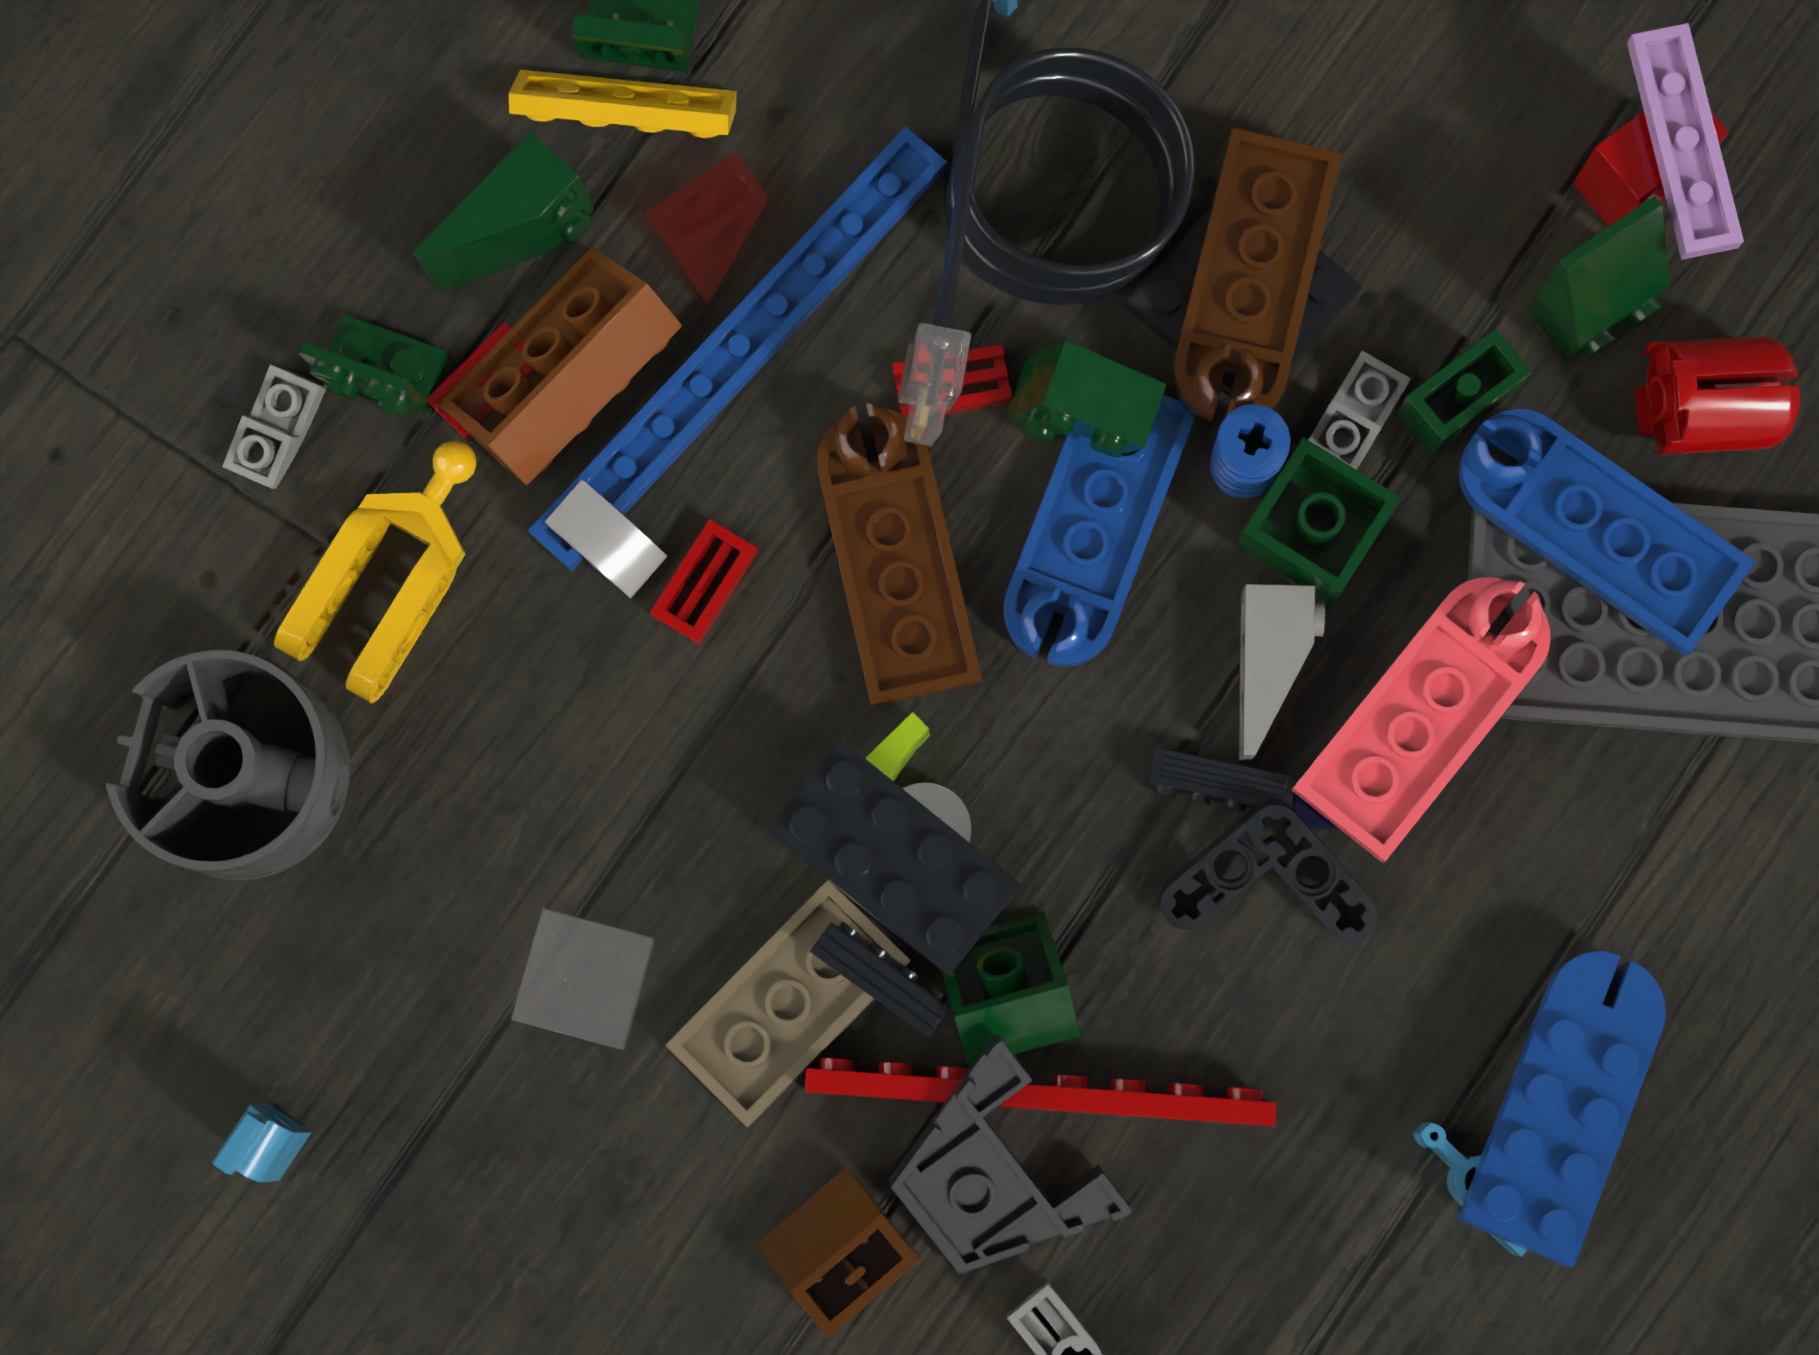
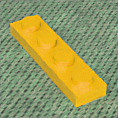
[509,70,737,138]

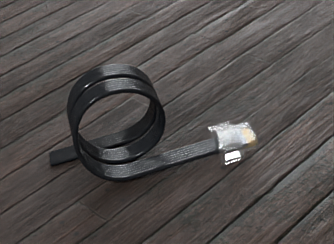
[898,0,1195,446]

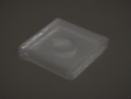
[511,909,655,1050]

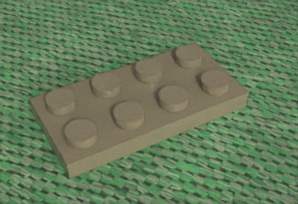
[665,880,911,1128]

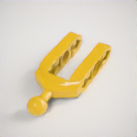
[274,441,476,703]

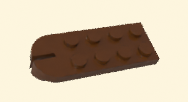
[1173,128,1342,421]
[817,403,982,708]

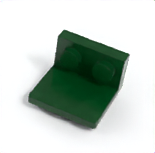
[572,0,700,73]
[299,314,450,418]

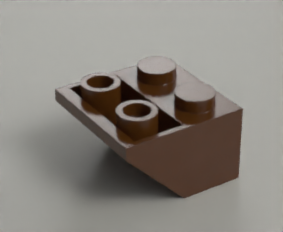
[757,1167,921,1339]

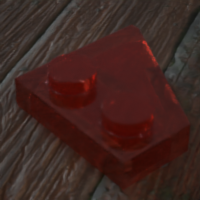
[645,152,768,304]

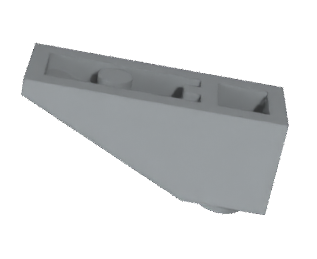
[1239,584,1325,763]

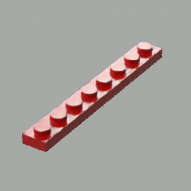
[805,1058,1277,1126]

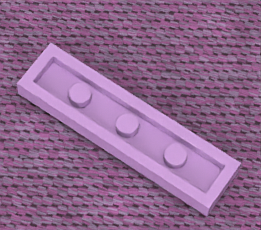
[1627,23,1744,260]

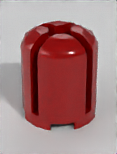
[1635,336,1800,455]

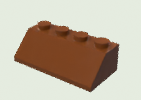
[438,247,682,486]

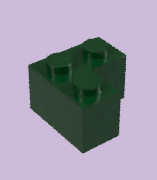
[1006,340,1167,457]

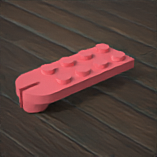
[1291,577,1551,863]

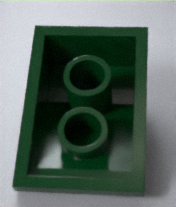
[412,131,595,293]
[1528,196,1670,362]

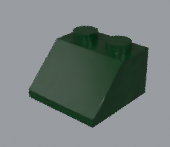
[942,911,1080,1067]

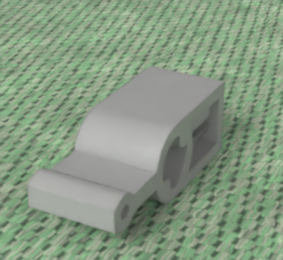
[1007,1281,1102,1355]

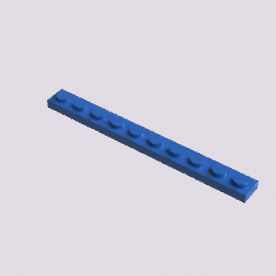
[527,126,947,572]

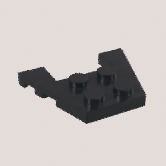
[889,1033,1133,1274]

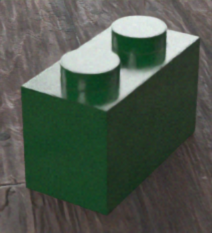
[1397,329,1532,456]

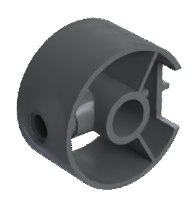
[106,650,350,880]

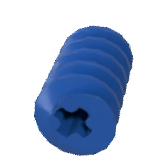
[1209,404,1291,499]

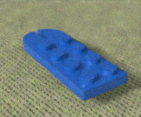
[1004,394,1196,667]
[1458,409,1756,657]
[1457,951,1666,1268]

